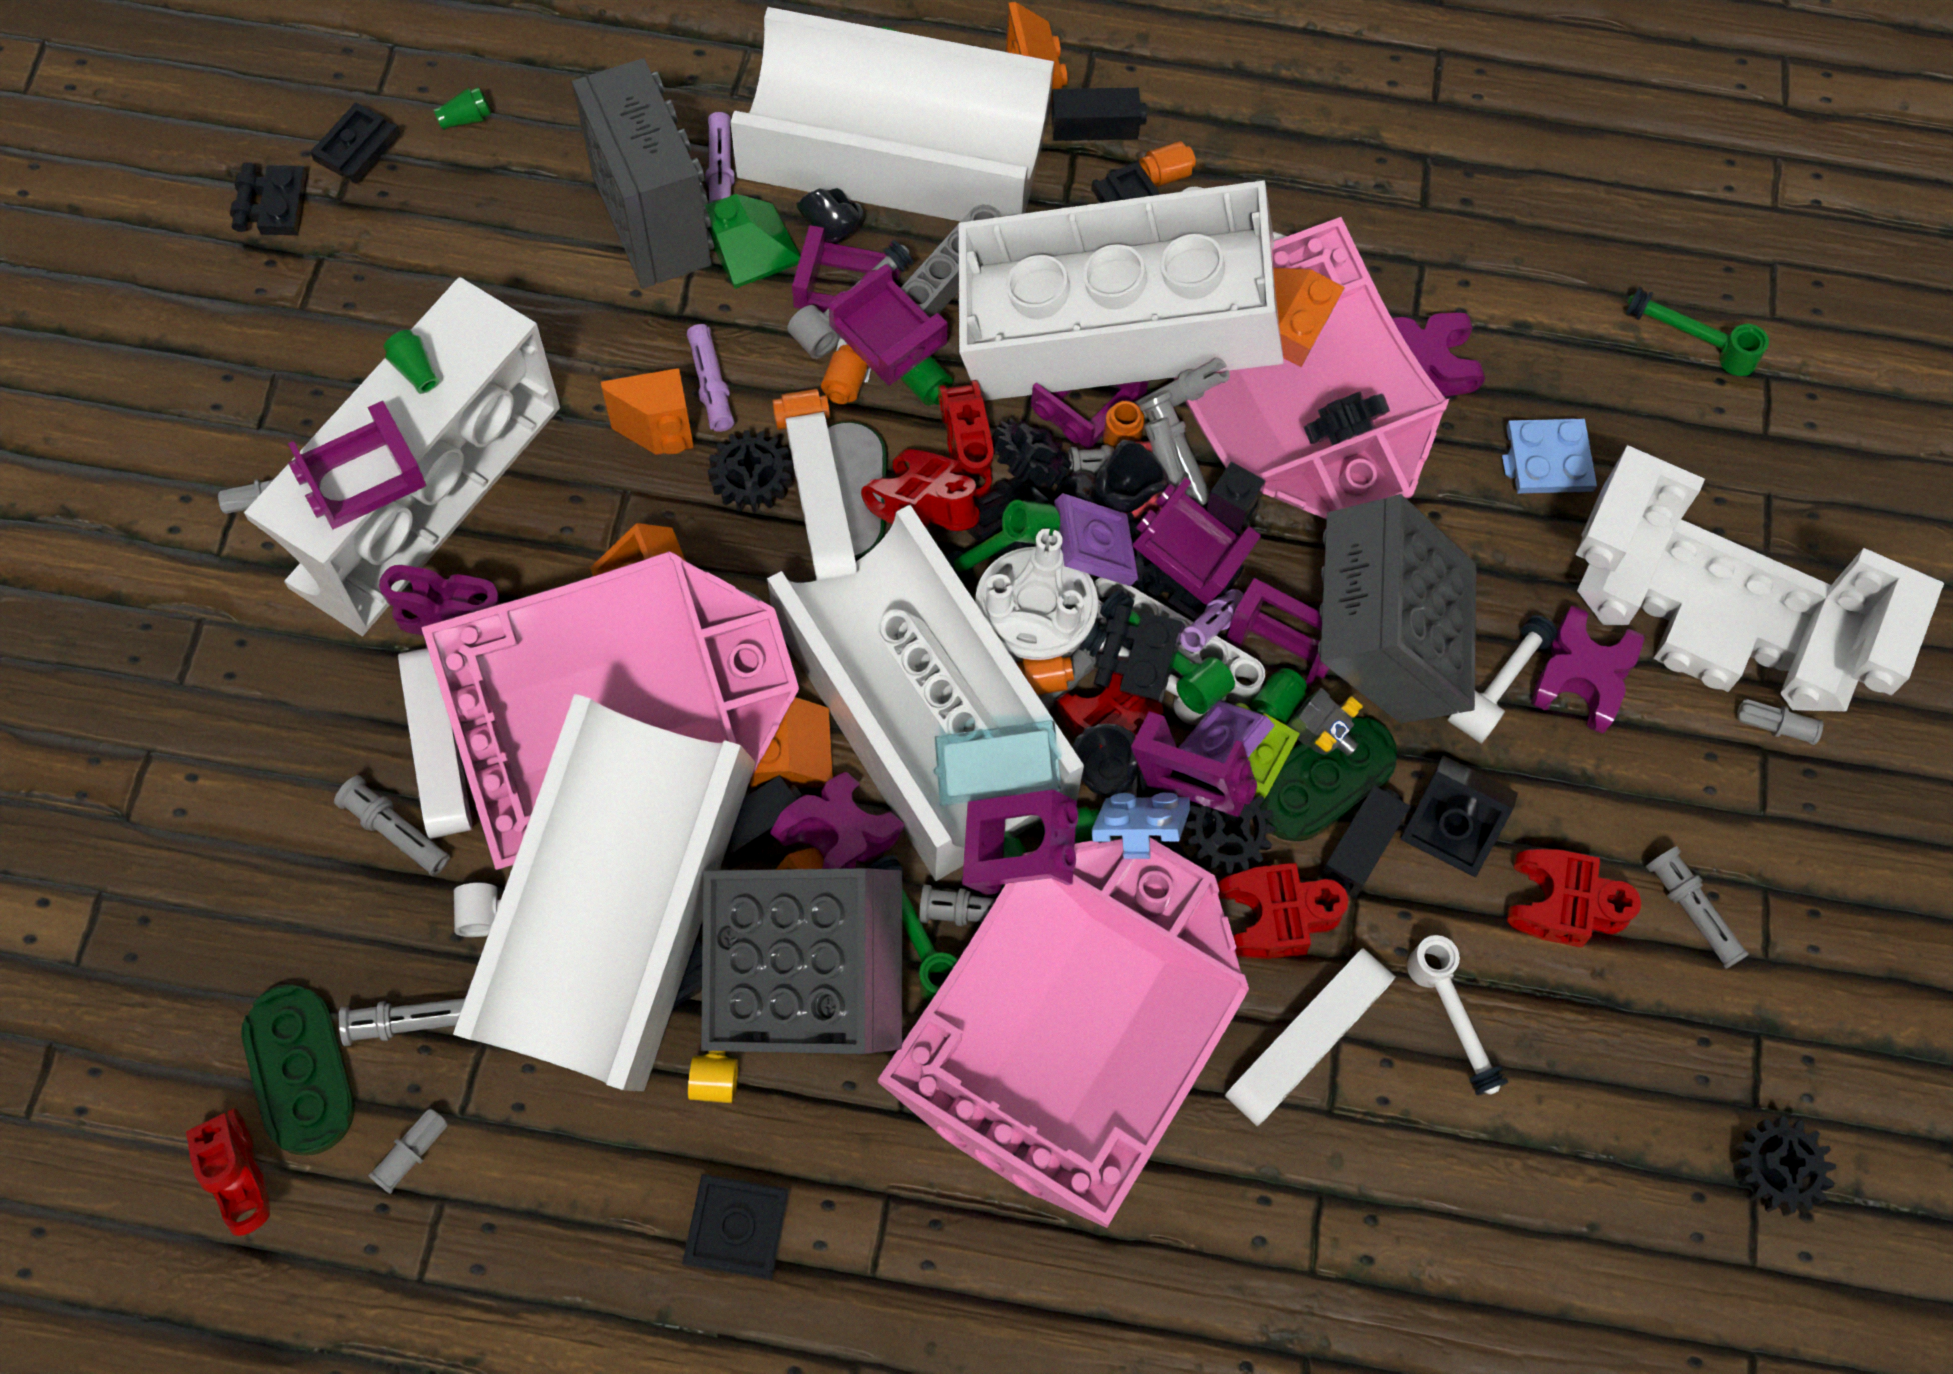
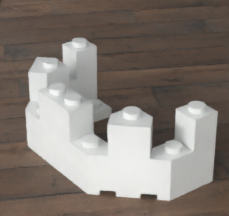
[1575,445,1944,711]

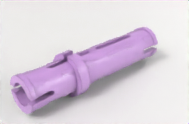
[705,112,735,204]
[687,324,734,432]
[1180,589,1244,652]

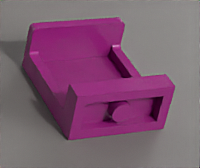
[828,264,948,386]
[1132,477,1261,606]

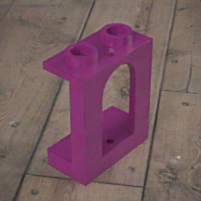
[792,225,901,313]
[1031,381,1149,450]
[288,400,427,530]
[1226,578,1330,689]
[1131,711,1257,817]
[962,789,1078,895]

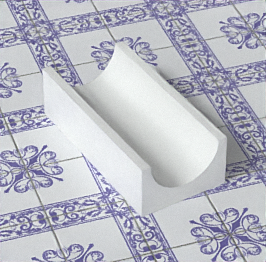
[730,7,1054,221]
[959,180,1284,401]
[244,277,560,637]
[767,505,1084,881]
[453,694,756,1091]

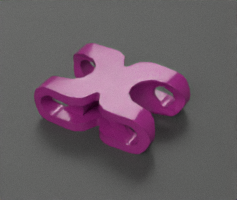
[1392,313,1485,396]
[379,565,499,636]
[1530,605,1645,734]
[770,772,905,869]

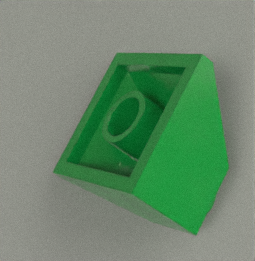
[704,194,800,289]

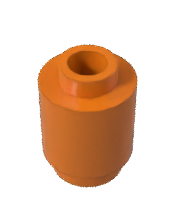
[1139,141,1196,187]
[821,345,868,404]
[772,389,830,430]
[1103,401,1145,450]
[1015,656,1074,695]

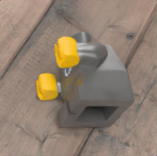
[1286,688,1363,756]

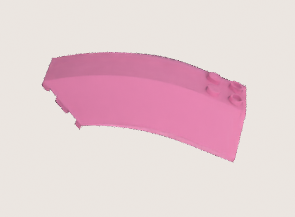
[1173,217,1450,519]
[421,551,799,870]
[878,837,1249,1228]

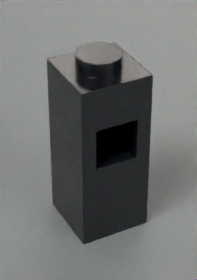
[1051,87,1147,141]
[1207,461,1266,536]
[719,775,802,870]
[1319,785,1411,899]

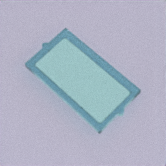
[933,720,1062,806]

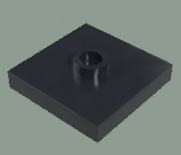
[682,1174,790,1282]

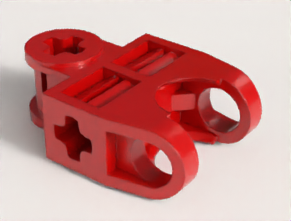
[938,380,994,498]
[861,449,980,531]
[1055,669,1164,748]
[1507,849,1641,948]
[1217,863,1349,959]
[186,1108,270,1236]

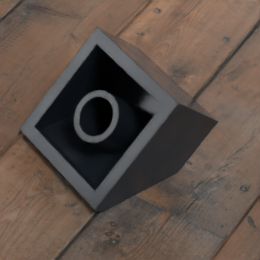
[1400,755,1518,878]

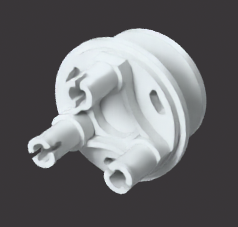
[975,529,1098,662]

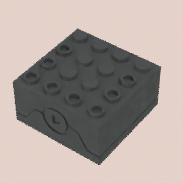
[571,58,714,289]
[1318,494,1476,724]
[701,869,902,1054]

